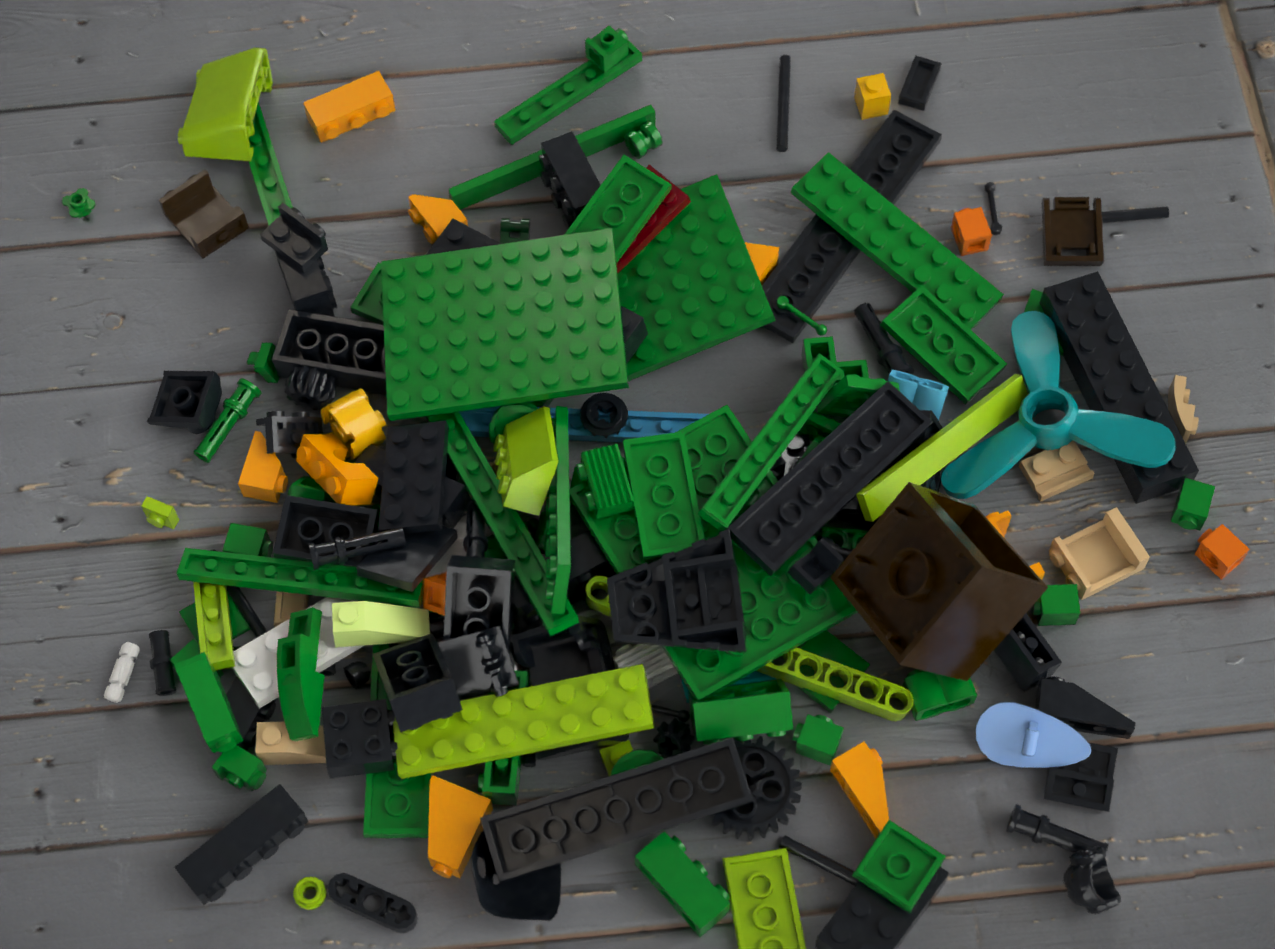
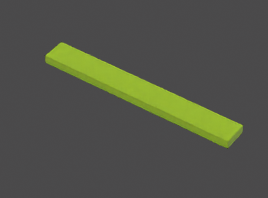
[856,374,1028,522]

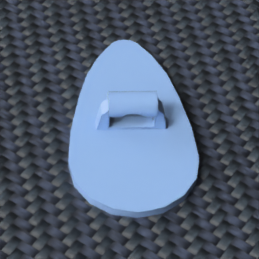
[976,702,1091,768]

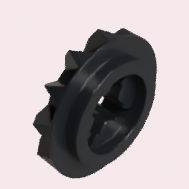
[580,393,628,438]

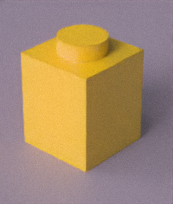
[854,73,891,120]

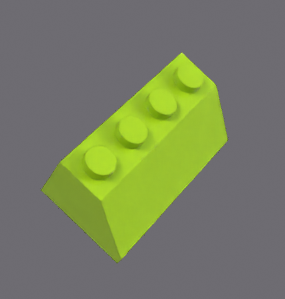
[493,406,559,516]

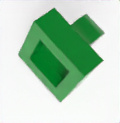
[247,343,280,383]

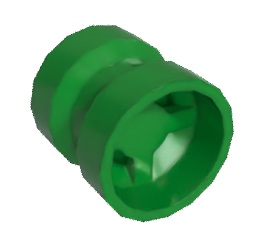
[624,121,662,159]

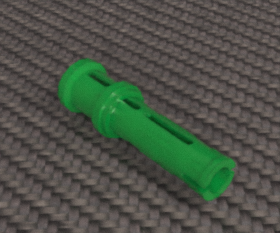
[194,378,262,463]

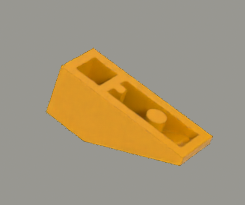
[830,741,889,839]

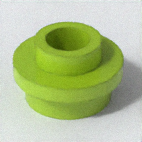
[293,877,327,910]

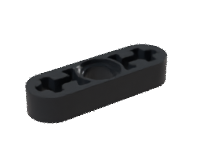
[328,873,418,933]

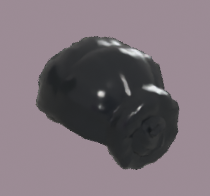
[1063,846,1121,914]

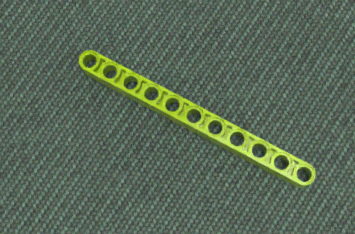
[585,576,914,722]

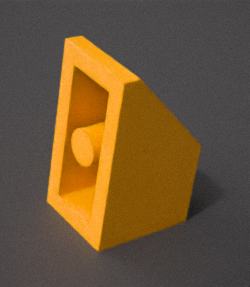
[238,431,288,503]

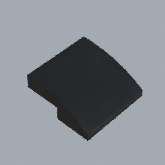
[1044,743,1118,812]

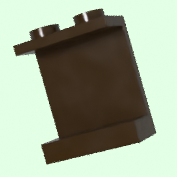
[159,169,249,259]

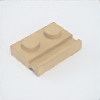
[1019,440,1095,502]

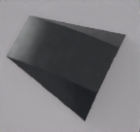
[607,529,747,653]

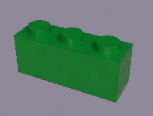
[635,831,730,937]

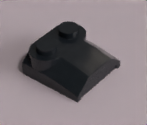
[147,371,222,434]

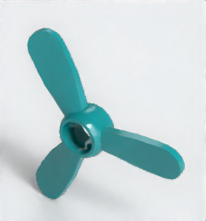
[941,311,1176,499]

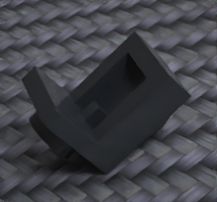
[787,539,844,594]

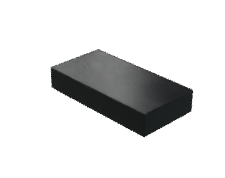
[898,56,941,111]

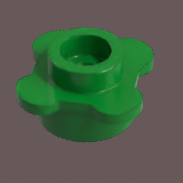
[62,188,96,218]

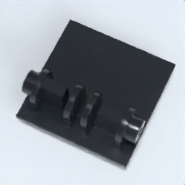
[438,625,519,701]

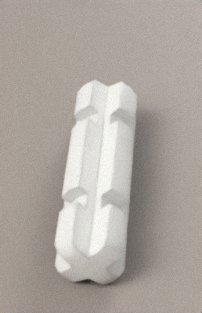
[104,642,140,703]

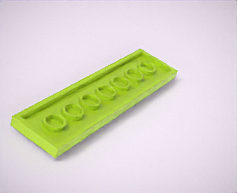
[393,664,654,779]

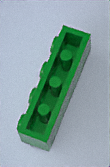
[478,670,529,805]

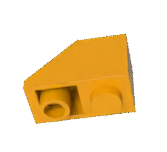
[408,194,468,244]

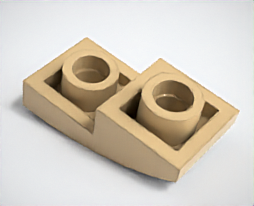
[1168,375,1199,444]

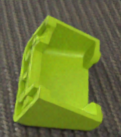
[178,47,273,161]

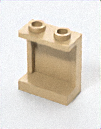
[1049,507,1150,600]

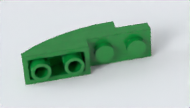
[277,607,325,742]

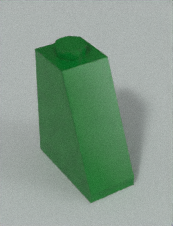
[174,652,243,754]

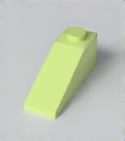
[332,601,430,647]

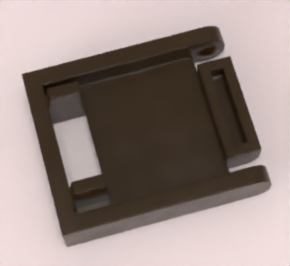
[1042,197,1104,266]

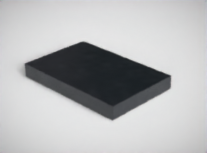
[356,526,458,592]

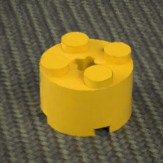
[321,388,386,460]

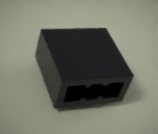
[322,699,398,778]

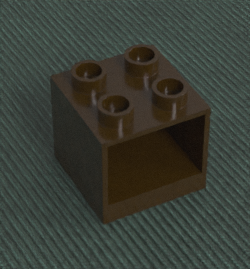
[831,482,1048,681]

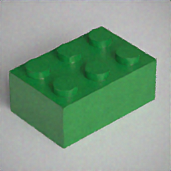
[688,679,794,745]

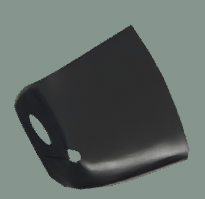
[471,830,561,921]

